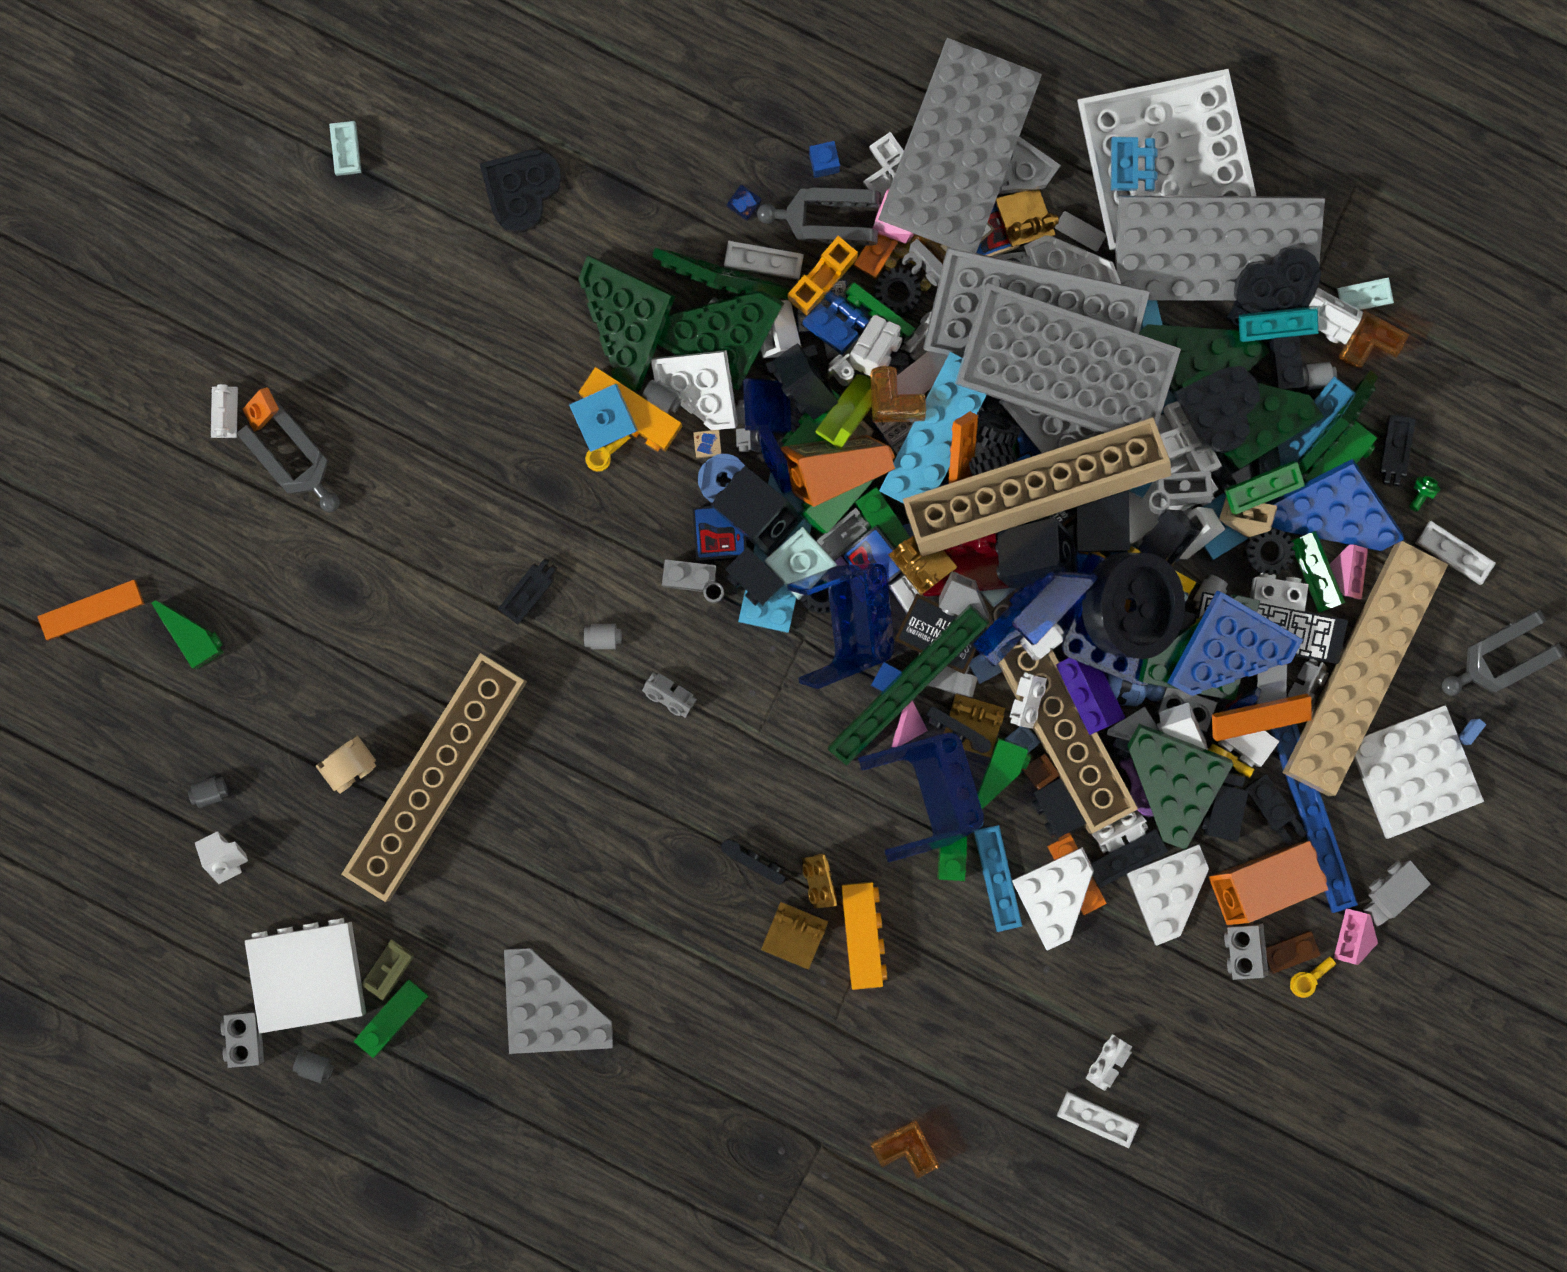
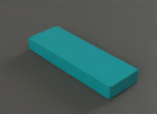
[1239,306,1319,342]

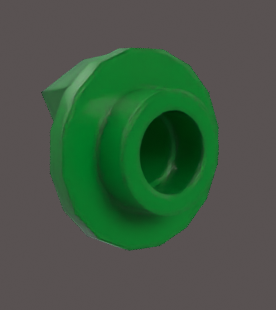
[1409,476,1440,512]

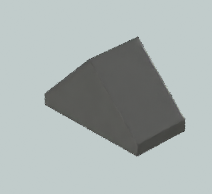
[1107,707,1160,741]

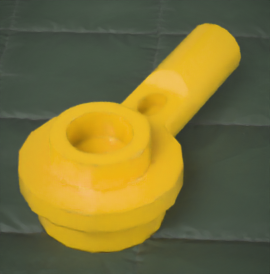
[585,435,631,472]
[1208,743,1255,778]
[1290,957,1336,998]

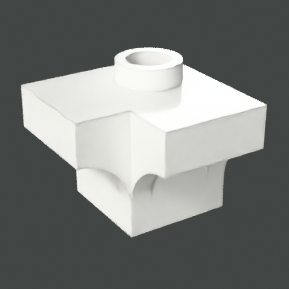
[195,831,248,884]

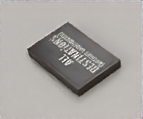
[894,593,987,674]

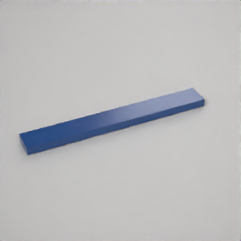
[1270,724,1358,913]

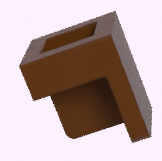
[1022,754,1060,790]

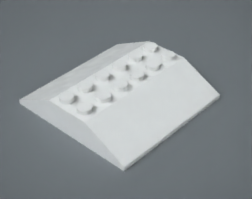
[1077,69,1256,250]

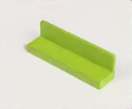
[816,370,893,449]

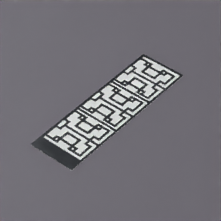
[1196,592,1348,664]

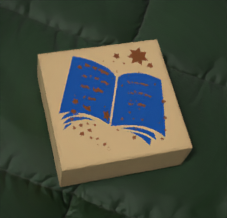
[693,430,722,459]

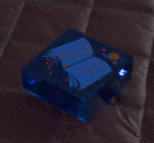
[726,185,762,221]

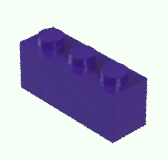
[1056,648,1126,735]

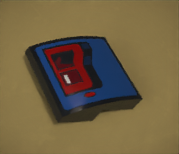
[692,506,747,563]
[841,525,901,596]

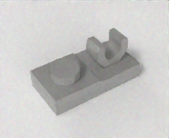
[902,239,943,286]

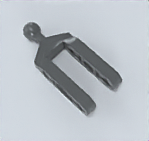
[757,188,881,246]
[237,400,340,513]
[1442,609,1565,696]

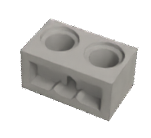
[1154,687,1217,732]
[1224,923,1269,980]
[221,1011,264,1068]

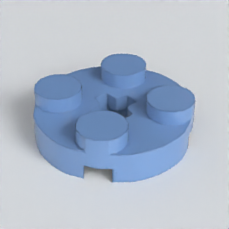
[698,454,745,503]

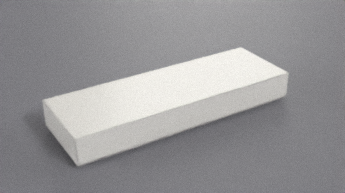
[724,241,804,281]
[1416,521,1496,585]
[1057,1092,1139,1148]

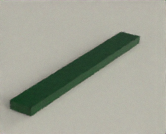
[828,604,989,766]

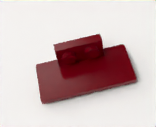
[923,533,1009,596]

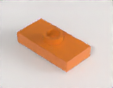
[242,387,279,432]

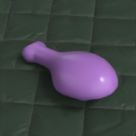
[1119,758,1153,817]

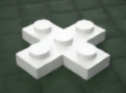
[863,132,904,201]
[1160,401,1222,472]

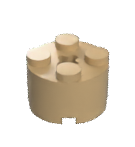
[316,735,376,794]

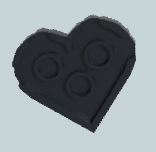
[479,150,561,233]
[1234,247,1321,313]
[1174,366,1260,453]

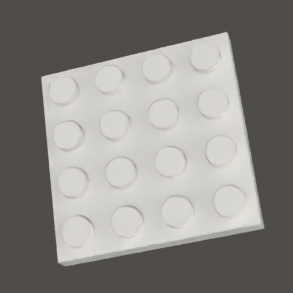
[1354,705,1484,839]

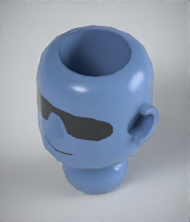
[1103,661,1165,706]

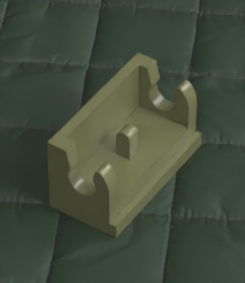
[362,939,415,1000]

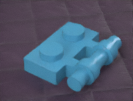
[1111,137,1158,192]

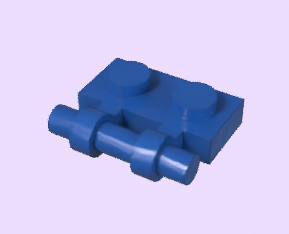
[803,291,870,355]

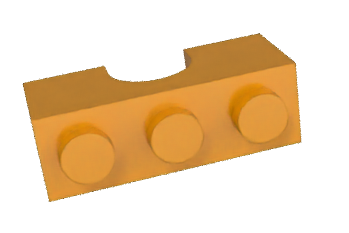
[788,236,858,316]

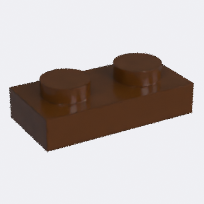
[1266,931,1321,974]

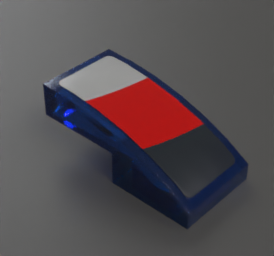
[1220,687,1262,712]

